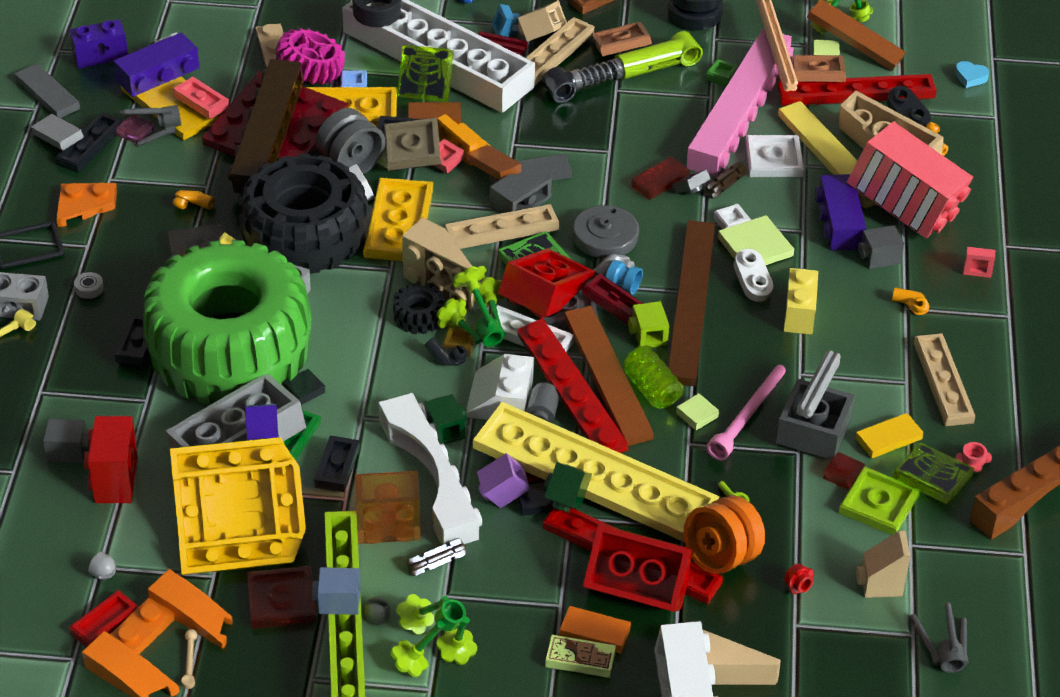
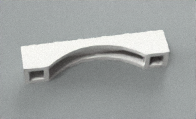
[379,393,482,546]

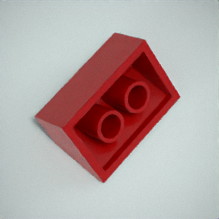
[583,524,692,612]

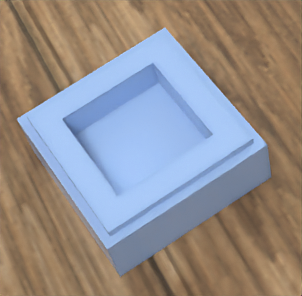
[341,70,367,87]

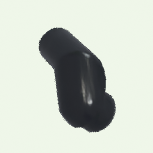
[424,336,467,366]

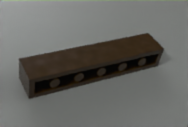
[228,59,304,193]

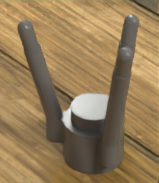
[119,105,182,146]
[910,602,969,673]

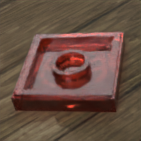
[247,566,316,629]

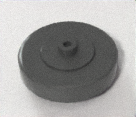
[572,205,639,258]

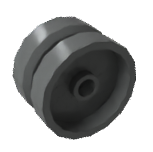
[315,108,385,174]

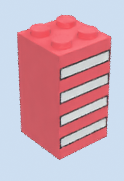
[846,121,973,239]

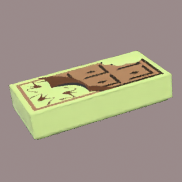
[545,635,616,678]

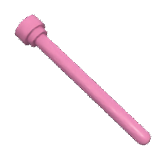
[706,365,786,461]

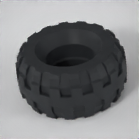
[239,154,368,274]

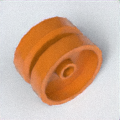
[684,495,765,574]

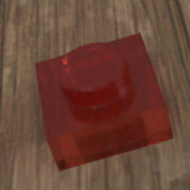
[823,452,865,490]

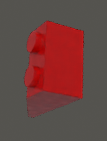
[498,248,595,318]

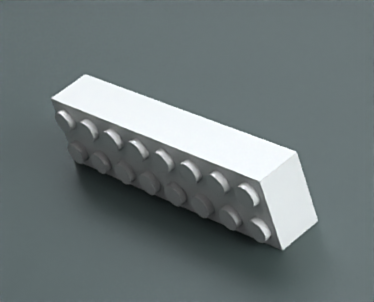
[342,0,535,113]

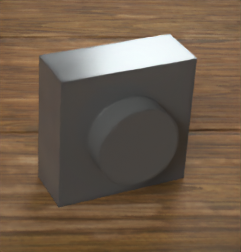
[672,169,711,195]

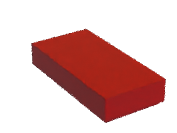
[69,590,139,648]

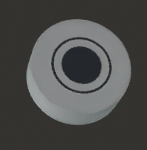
[74,272,104,299]

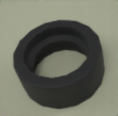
[352,0,401,27]

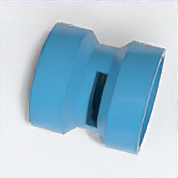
[606,259,643,295]

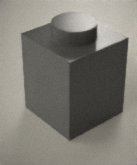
[858,225,904,269]
[43,419,90,463]

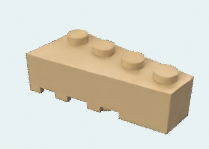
[839,91,944,155]

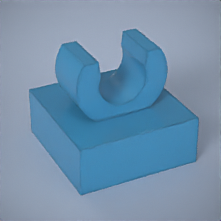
[491,4,521,37]

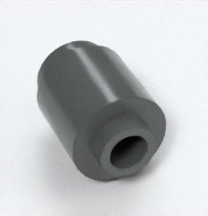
[525,383,559,423]

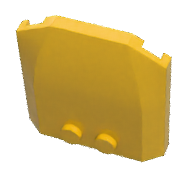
[170,437,306,575]

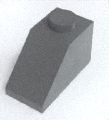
[490,174,552,214]

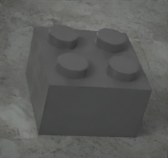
[776,379,855,460]

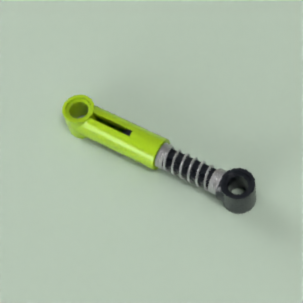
[542,31,703,103]

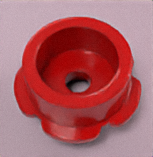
[784,564,814,594]

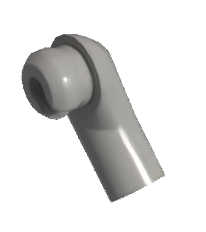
[594,254,635,277]

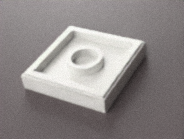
[745,135,804,177]

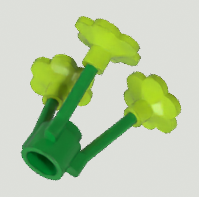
[437,266,505,347]
[390,594,477,677]

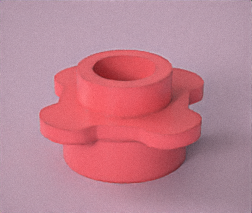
[955,442,992,472]

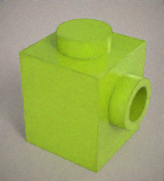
[628,301,669,349]

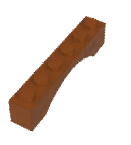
[970,446,1060,540]

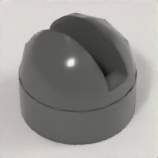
[364,596,390,625]

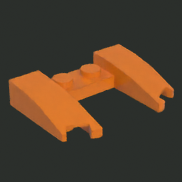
[82,569,233,697]

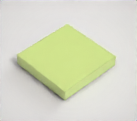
[718,215,794,265]

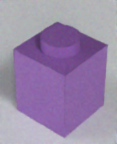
[477,453,530,508]

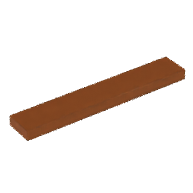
[564,305,654,446]

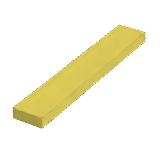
[778,101,877,209]

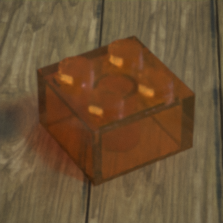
[355,471,421,544]

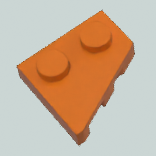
[56,182,117,227]

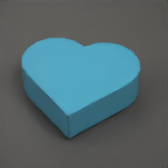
[955,61,989,88]

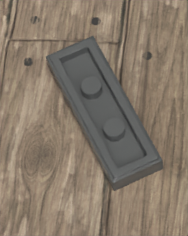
[15,63,80,118]
[488,154,572,185]

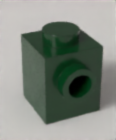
[424,394,467,445]
[544,462,592,512]

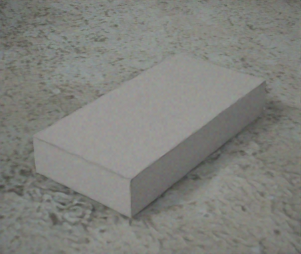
[31,114,84,150]

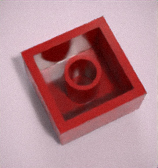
[84,416,138,503]

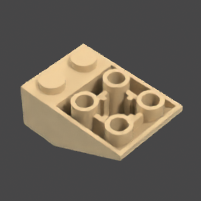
[402,217,474,312]

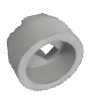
[88,552,116,580]

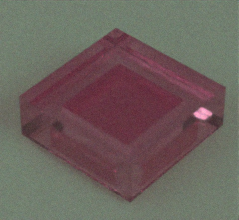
[116,115,154,143]

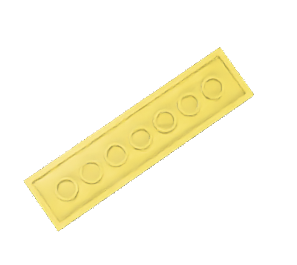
[473,402,719,542]

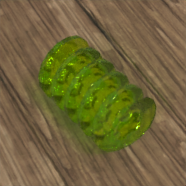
[623,345,684,408]

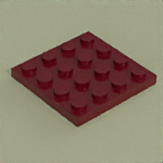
[202,70,349,158]

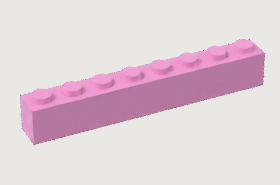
[686,28,794,177]

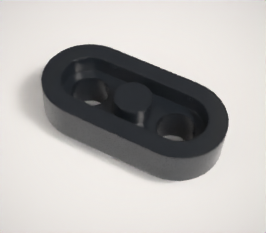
[887,86,931,127]

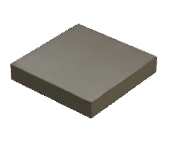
[384,118,441,171]

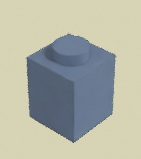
[312,567,361,615]

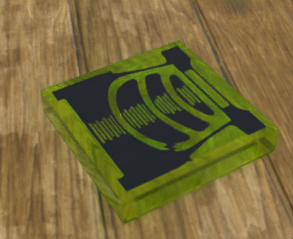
[397,45,454,102]
[892,443,975,504]

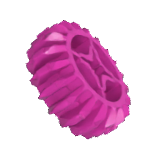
[275,27,345,86]

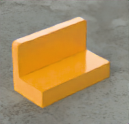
[437,114,491,166]

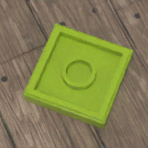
[838,466,920,535]

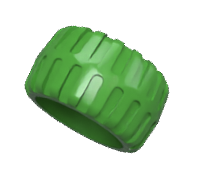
[143,240,312,405]

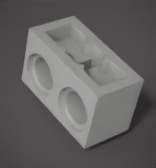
[0,272,49,320]

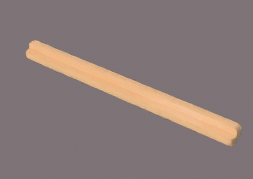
[756,0,798,92]

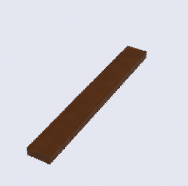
[667,220,715,386]

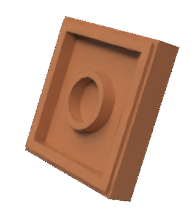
[592,22,652,56]
[792,55,846,82]

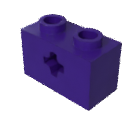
[69,19,128,69]

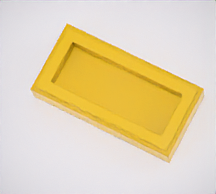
[856,413,923,459]

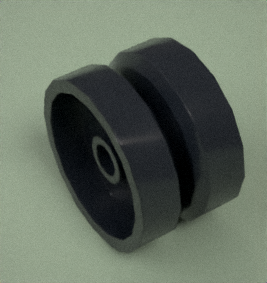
[668,0,723,30]

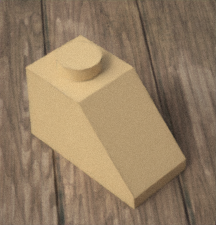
[518,0,567,41]
[856,531,911,598]

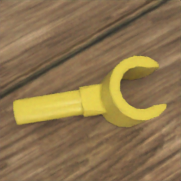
[0,309,36,337]

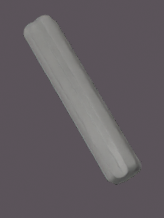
[797,350,841,419]

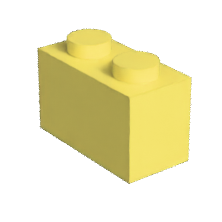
[784,268,819,335]

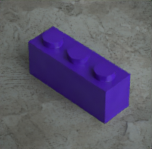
[114,32,200,97]
[815,174,866,251]

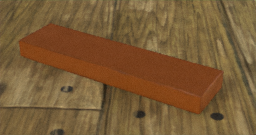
[807,0,906,71]

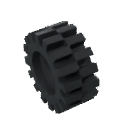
[393,282,445,334]

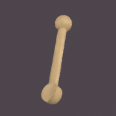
[181,629,198,689]

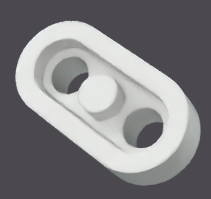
[734,249,773,302]

